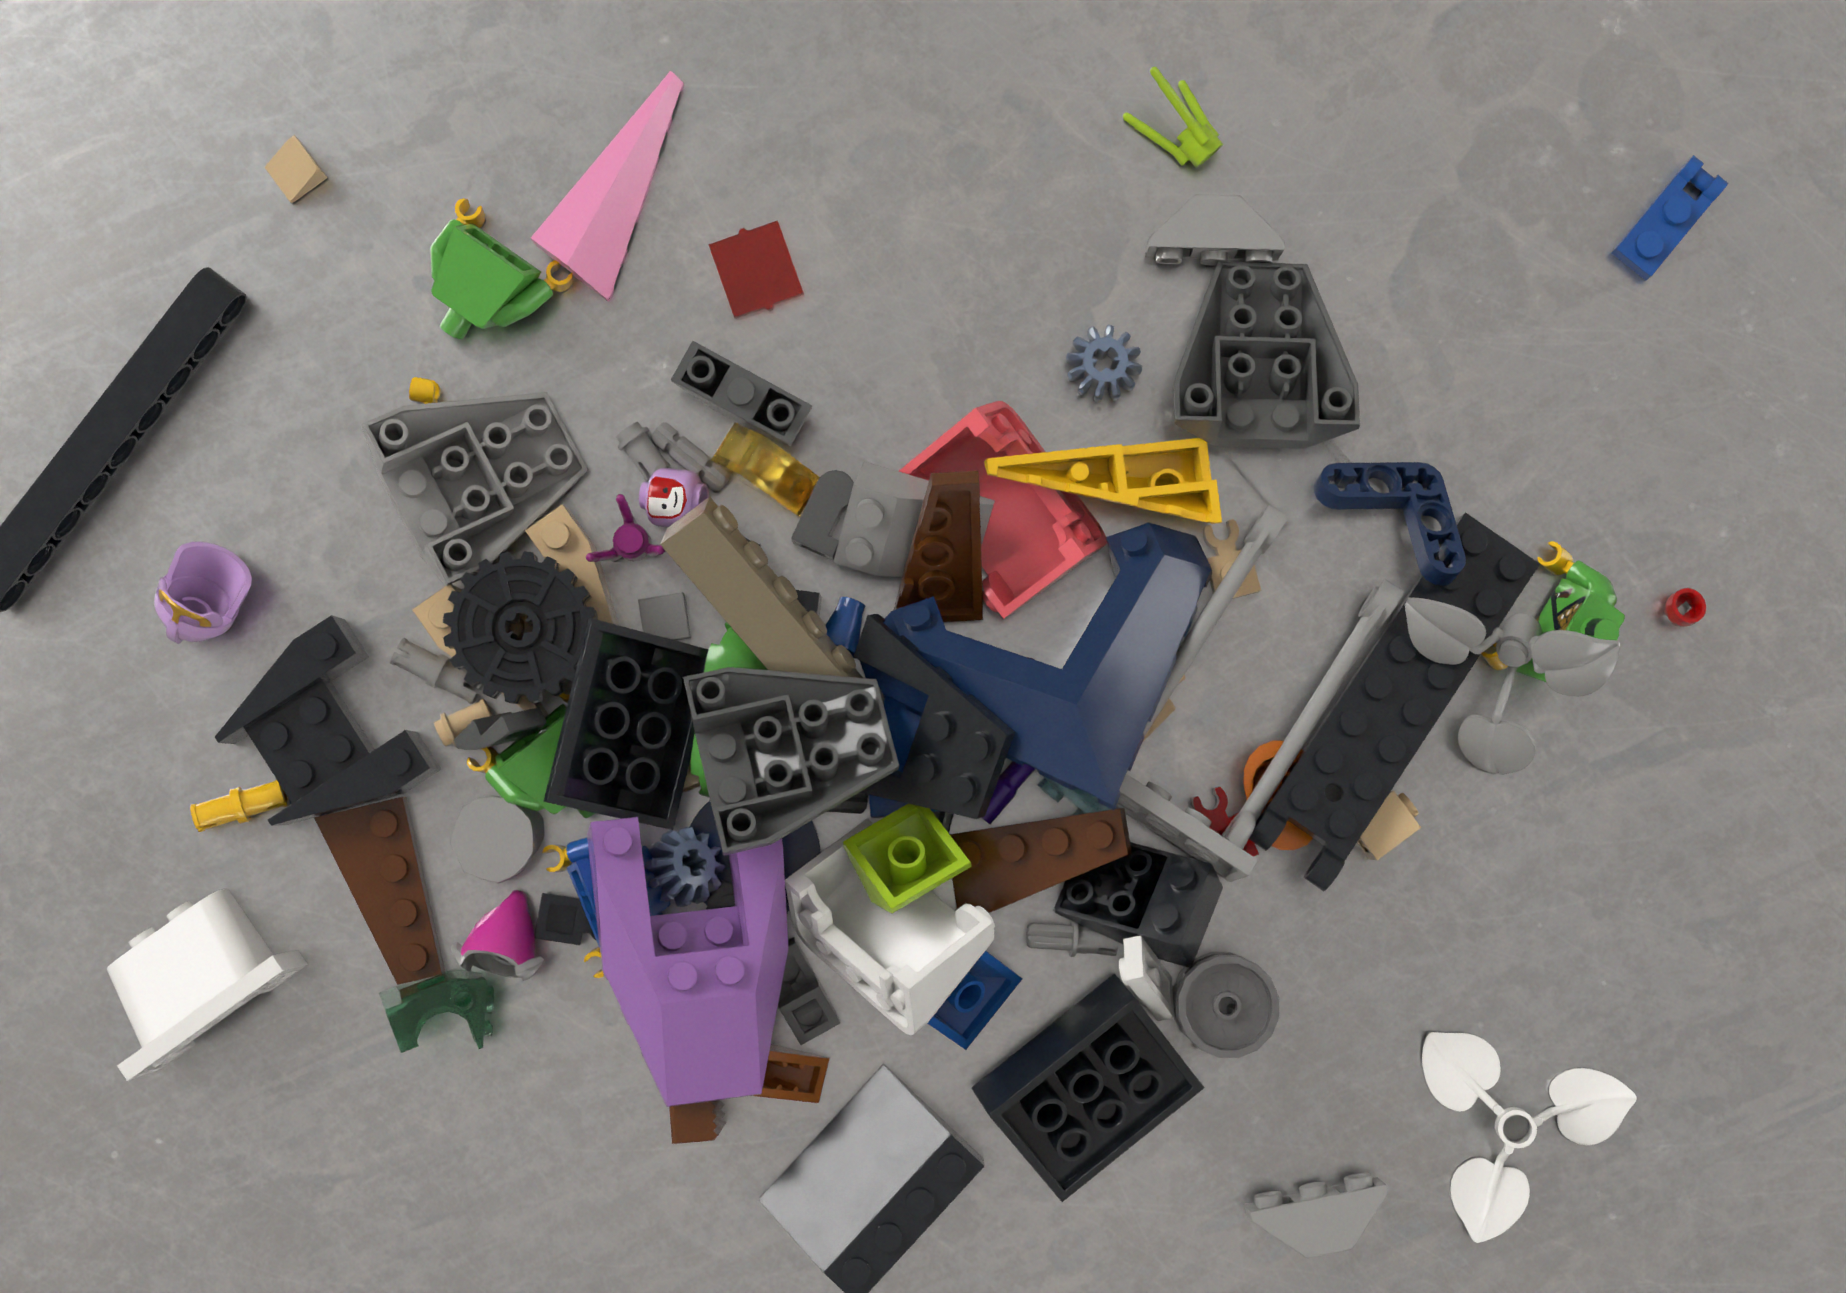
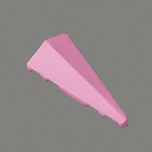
[531,71,684,301]

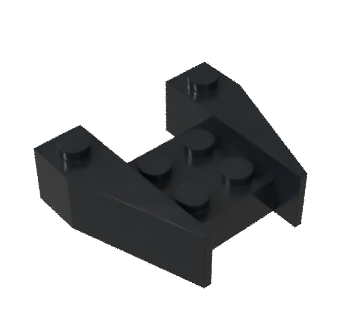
[215,615,441,826]

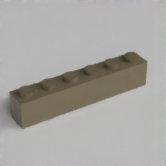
[660,497,885,706]

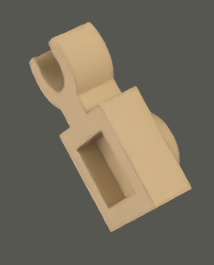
[1203,519,1261,599]

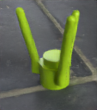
[1123,67,1223,168]

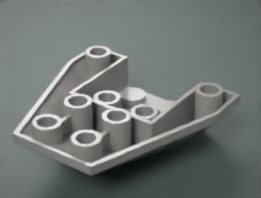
[362,392,588,586]

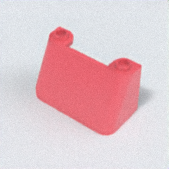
[899,401,1107,619]

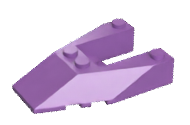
[587,817,789,1107]

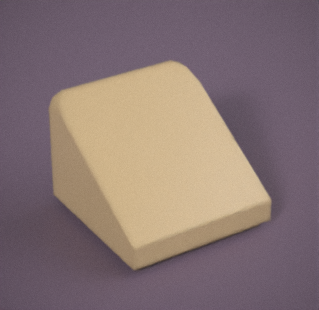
[265,135,328,203]

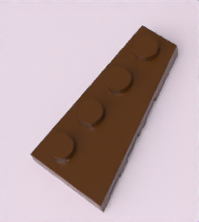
[893,471,983,622]
[314,797,446,985]
[950,808,1132,913]

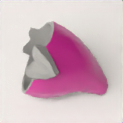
[451,890,545,981]

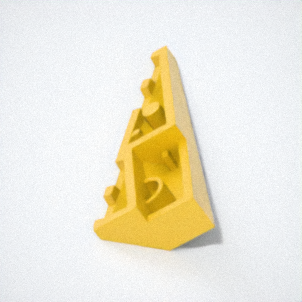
[984,438,1222,524]

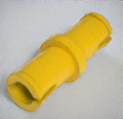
[190,779,290,832]

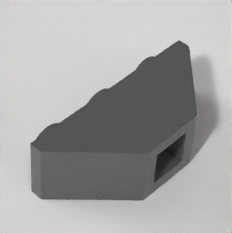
[671,341,812,446]

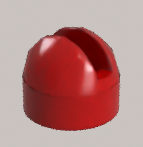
[1664,588,1706,627]

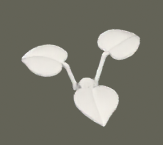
[1422,1032,1637,1243]

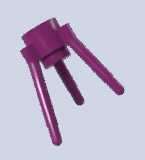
[586,494,665,562]

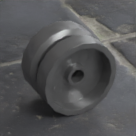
[1173,952,1279,1058]

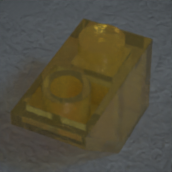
[711,422,820,517]

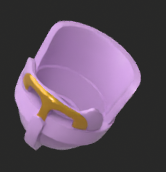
[154,542,252,644]

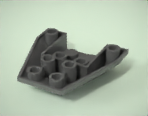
[1174,262,1360,449]
[683,667,899,856]

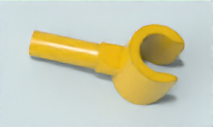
[409,377,440,404]

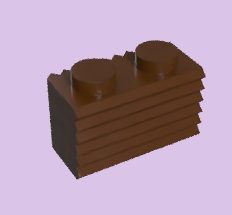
[669,1100,726,1144]

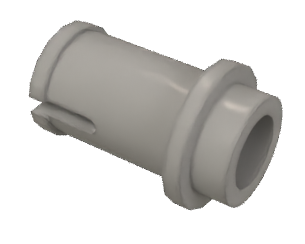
[616,422,670,482]

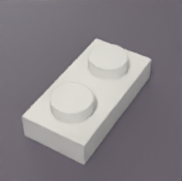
[1119,936,1174,1021]

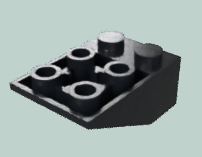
[1053,842,1223,968]

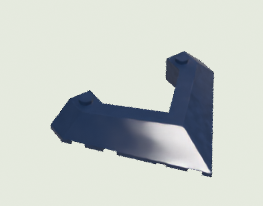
[859,522,1212,810]

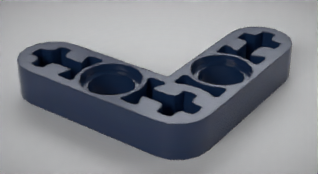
[1314,462,1466,586]

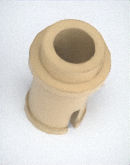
[434,698,493,747]

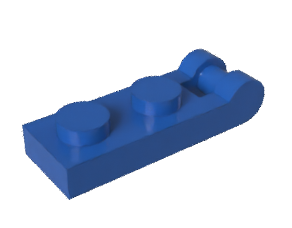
[1611,155,1728,281]

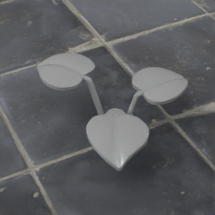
[1405,597,1620,775]

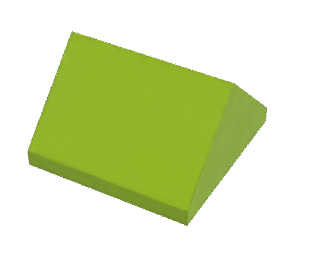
[843,804,971,914]

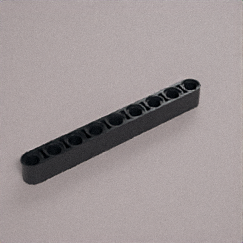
[0,267,247,612]

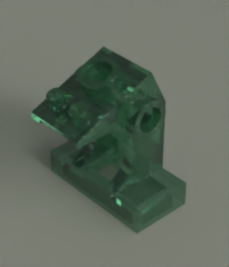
[379,970,494,1053]

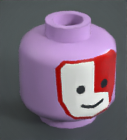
[639,468,709,527]

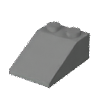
[833,461,995,577]

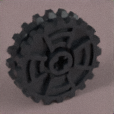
[443,551,598,704]

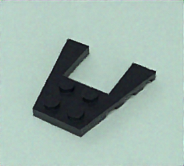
[854,614,1015,819]

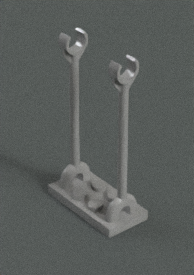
[1116,504,1404,882]

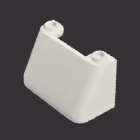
[785,818,995,1036]

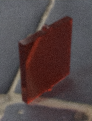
[708,220,804,318]

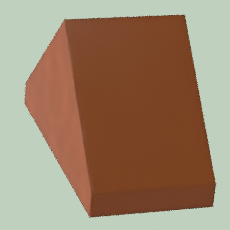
[753,1044,829,1103]

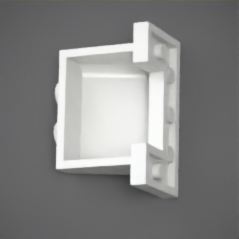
[107,889,308,1081]

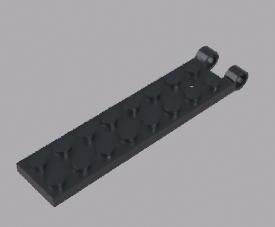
[1249,512,1540,892]

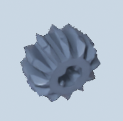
[1066,325,1142,403]
[644,827,726,907]

